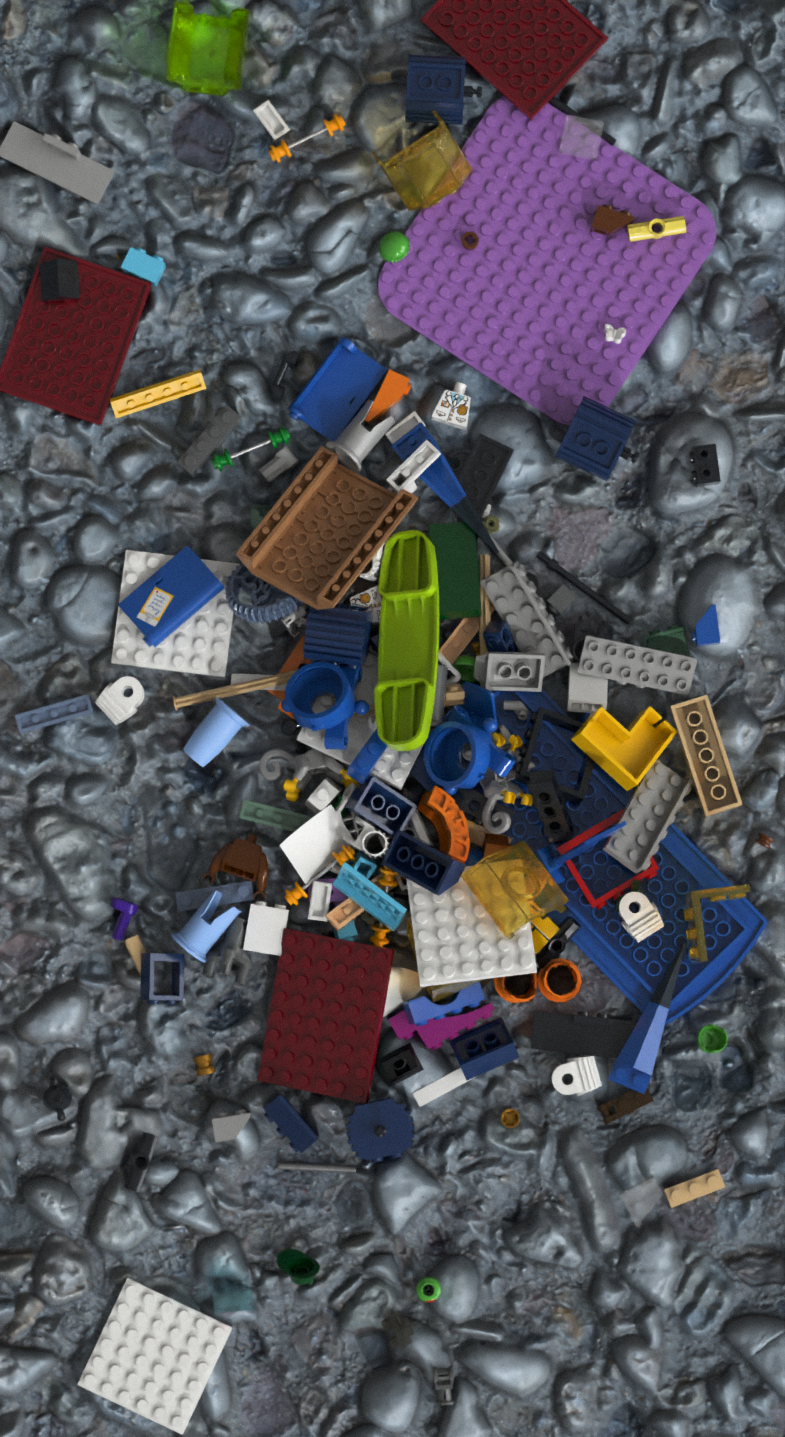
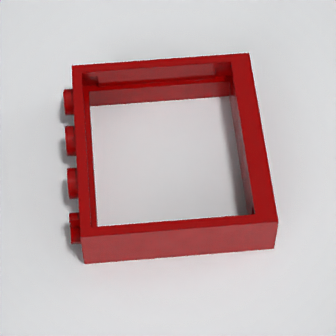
[557,809,660,909]

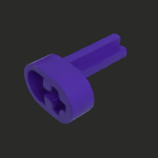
[110,897,138,941]

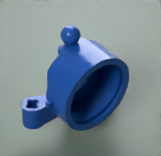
[281,662,369,750]
[424,705,516,795]

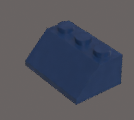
[344,776,417,838]
[449,1017,519,1081]
[264,1094,320,1153]

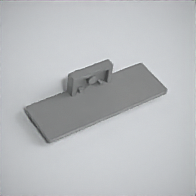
[0,122,114,204]
[577,635,697,695]

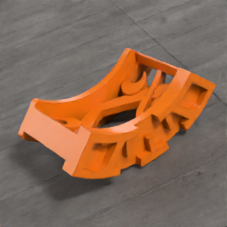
[417,786,470,863]

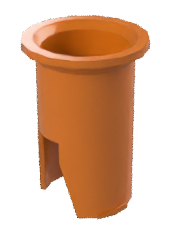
[537,958,582,1003]
[494,973,538,1003]

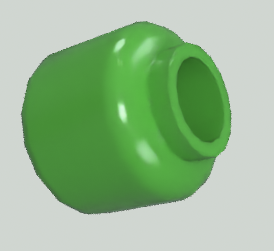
[416,1276,441,1302]

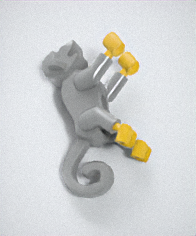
[462,732,533,834]
[259,748,358,802]

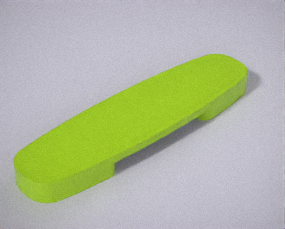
[374,530,439,751]

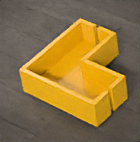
[571,706,678,791]

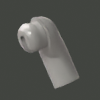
[503,700,529,720]

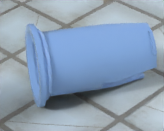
[183,697,250,767]
[171,889,242,963]

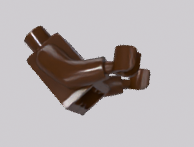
[203,834,268,901]

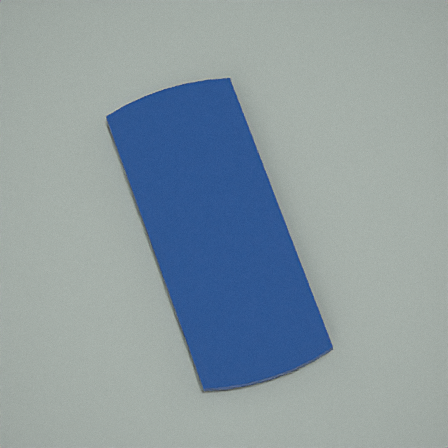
[410,685,769,1025]

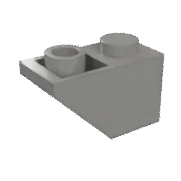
[212,1109,251,1142]

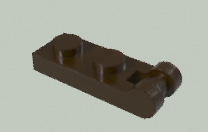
[596,1088,653,1125]

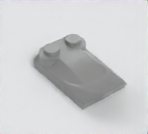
[474,650,546,692]

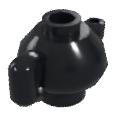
[43,1076,72,1121]

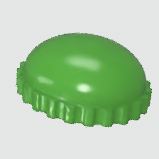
[378,231,410,263]

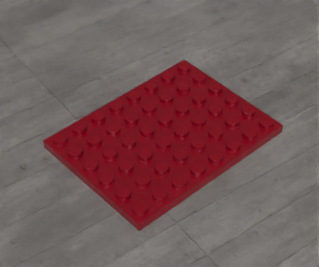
[420,0,608,121]
[0,246,152,426]
[257,928,395,1103]

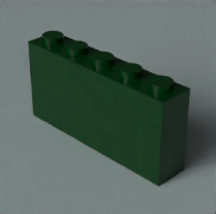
[425,522,482,620]

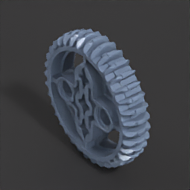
[225,563,303,624]

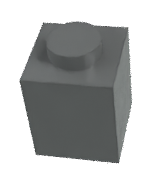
[546,584,577,615]

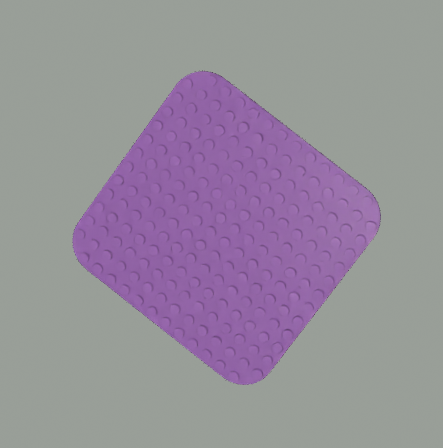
[378,96,716,426]

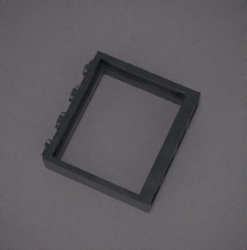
[514,706,595,805]

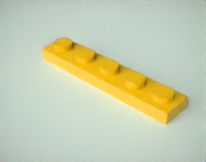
[110,369,206,418]

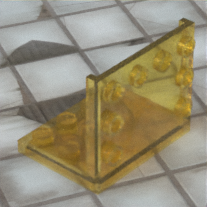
[684,884,751,963]

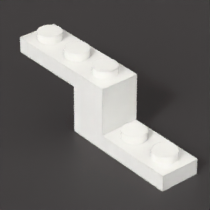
[386,440,441,494]

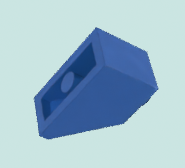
[691,604,720,647]

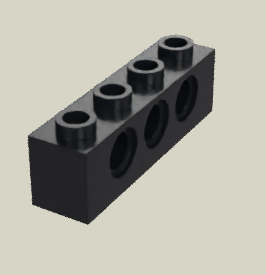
[527,769,574,843]
[440,786,515,827]

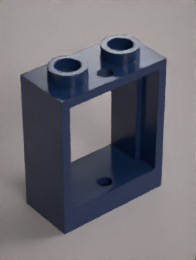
[140,953,185,1004]

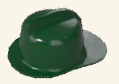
[276,1249,320,1285]

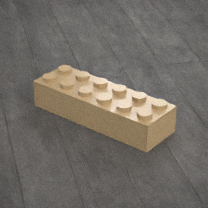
[669,695,743,817]

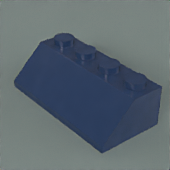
[381,829,466,896]

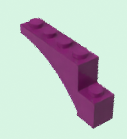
[388,1003,495,1051]

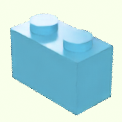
[121,247,166,287]

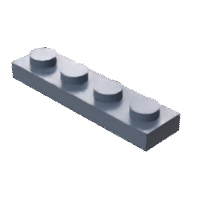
[15,694,94,734]
[175,881,255,912]

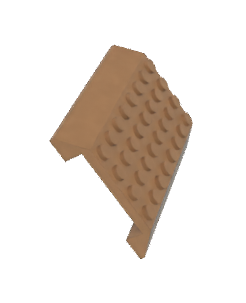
[236,446,418,610]

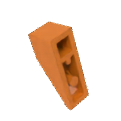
[365,369,412,425]

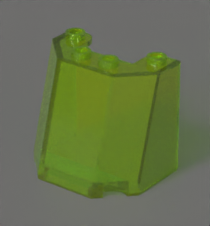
[165,1,250,96]

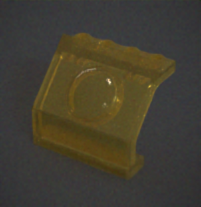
[461,841,569,940]

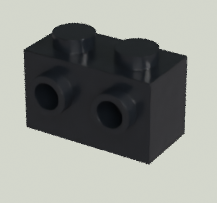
[689,444,721,487]

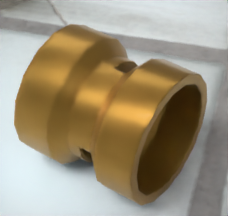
[193,1053,216,1077]
[500,1108,520,1128]

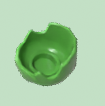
[453,655,478,683]
[696,1024,728,1054]

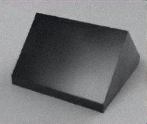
[39,258,81,302]
[376,1043,424,1087]

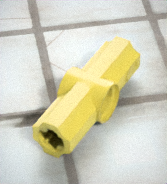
[627,216,686,242]

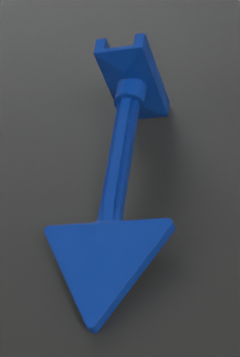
[533,821,627,887]

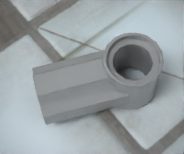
[259,446,299,483]

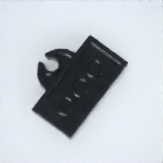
[448,434,514,519]

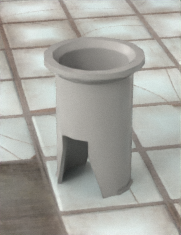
[326,400,395,472]

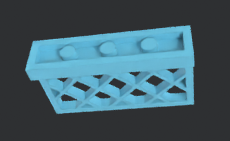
[332,862,407,932]

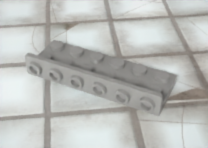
[480,561,575,677]
[602,759,693,874]

